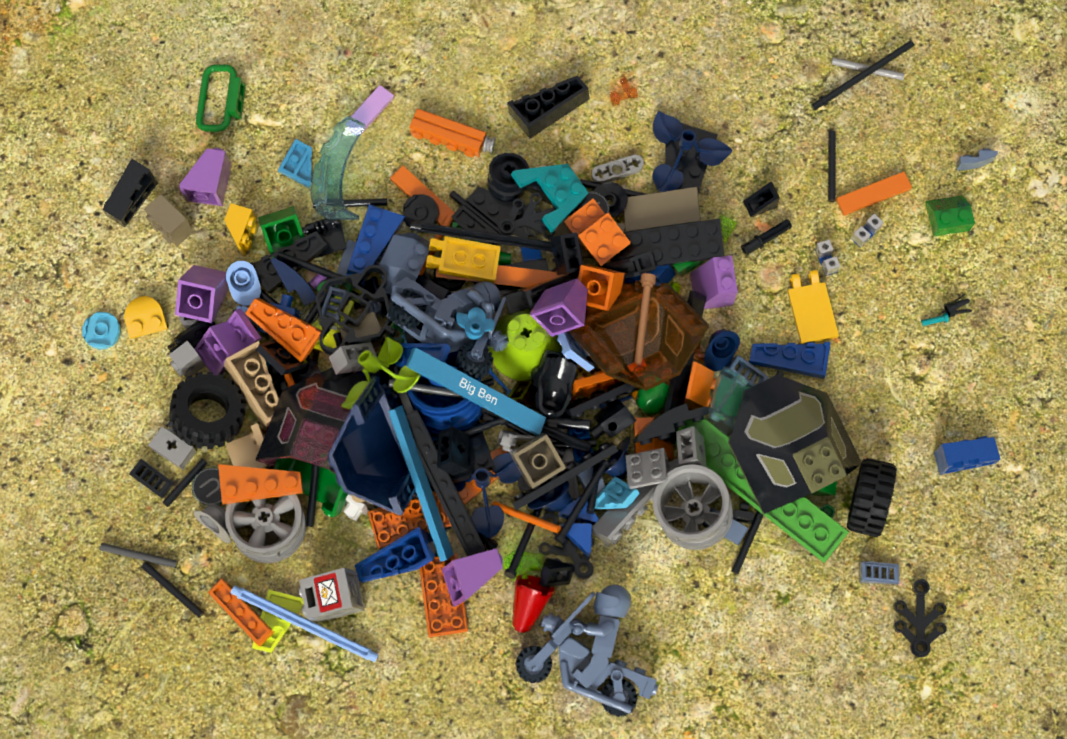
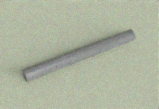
[831,57,905,80]

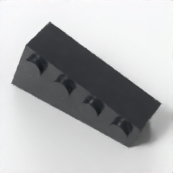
[507,75,590,139]

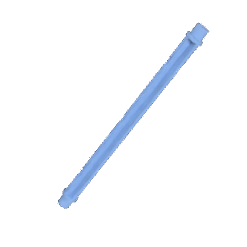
[231,585,379,662]

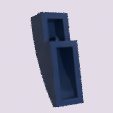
[269,256,316,306]

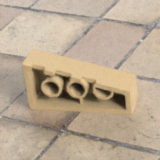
[224,341,279,430]

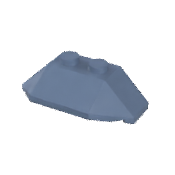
[379,233,430,295]

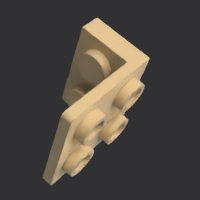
[226,423,275,469]

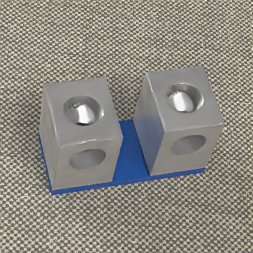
[851,214,884,248]
[815,240,840,276]

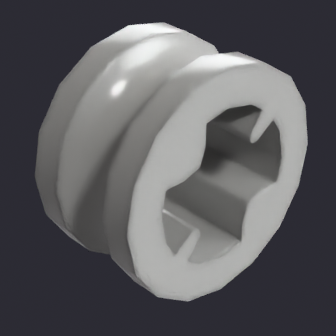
[483,136,496,154]

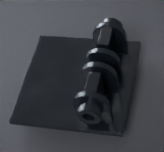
[302,214,346,258]

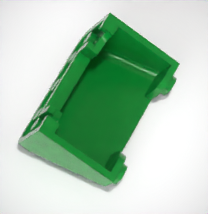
[274,435,350,517]

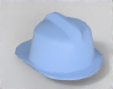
[226,261,261,306]

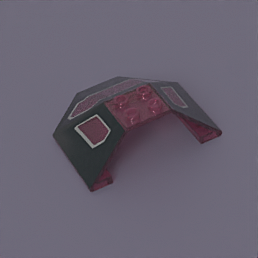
[255,367,368,474]

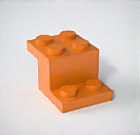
[563,198,631,266]

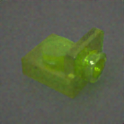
[718,214,737,243]

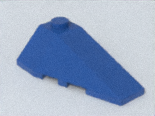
[355,527,436,583]

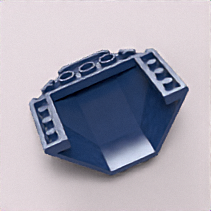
[328,376,416,516]

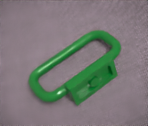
[196,64,246,132]

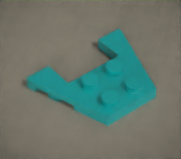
[511,164,588,233]

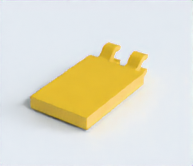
[426,236,501,283]
[787,270,839,344]

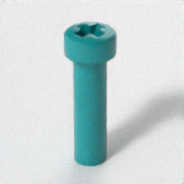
[921,313,949,326]

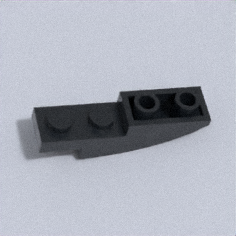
[633,404,709,445]

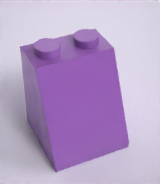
[179,148,231,206]
[690,255,738,309]
[175,265,229,323]
[530,279,588,336]
[442,548,503,607]

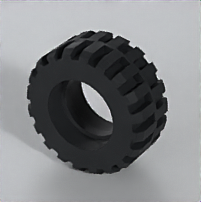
[169,372,246,449]
[847,458,897,537]

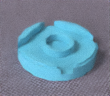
[82,312,121,350]

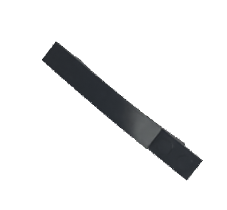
[504,251,656,314]

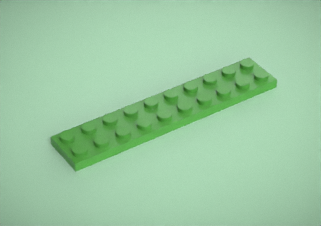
[675,418,850,563]

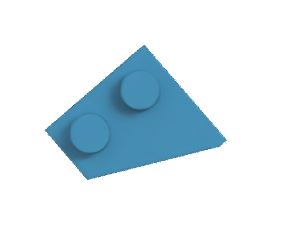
[278,139,312,189]

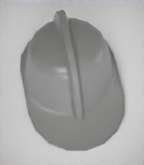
[194,503,231,543]

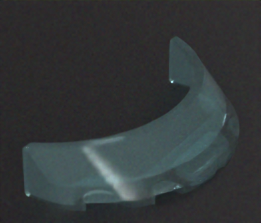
[311,116,365,220]

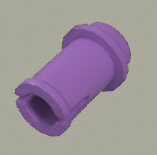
[308,267,330,291]

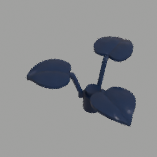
[652,111,732,192]
[455,453,522,538]

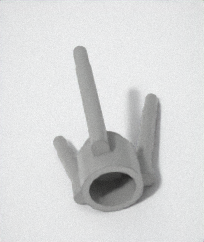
[498,430,536,452]

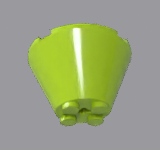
[489,309,563,381]

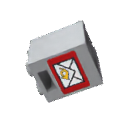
[298,568,366,623]

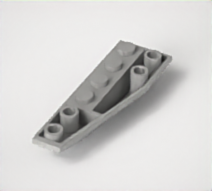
[592,458,680,547]

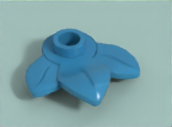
[456,307,495,340]

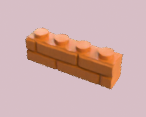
[409,108,487,157]

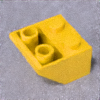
[224,203,259,256]

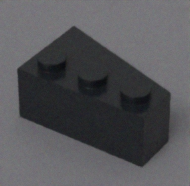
[103,159,158,227]

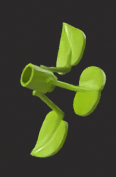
[341,337,421,410]

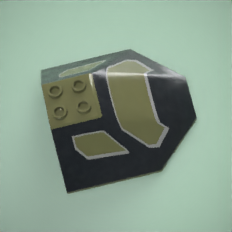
[728,374,861,514]

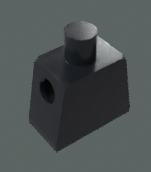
[590,399,637,440]

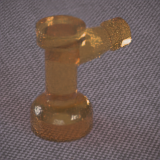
[609,78,638,106]

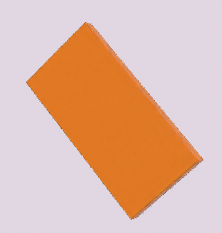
[367,491,452,549]
[420,553,468,638]

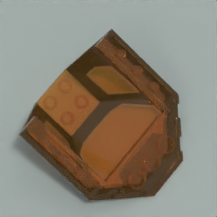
[569,280,709,390]

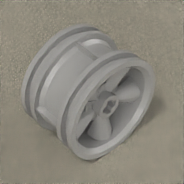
[653,465,733,550]
[225,494,306,563]

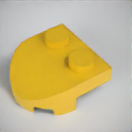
[124,296,168,339]

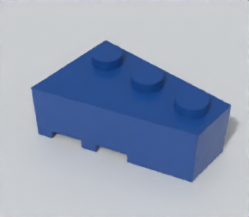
[934,436,1001,475]

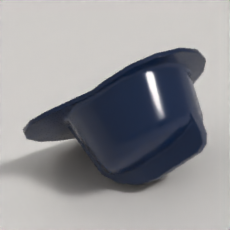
[704,328,740,371]
[604,437,630,480]
[527,481,573,512]

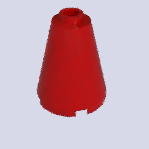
[512,575,554,633]

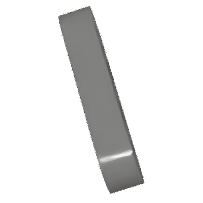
[591,155,644,184]

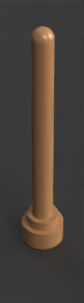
[634,273,656,365]

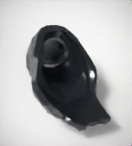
[535,356,578,418]

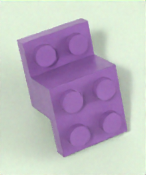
[195,308,262,376]

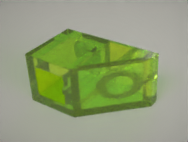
[502,550,545,584]

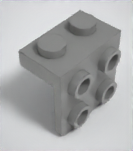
[626,448,670,489]

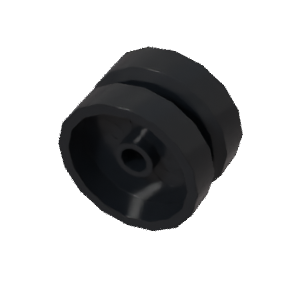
[487,153,530,201]

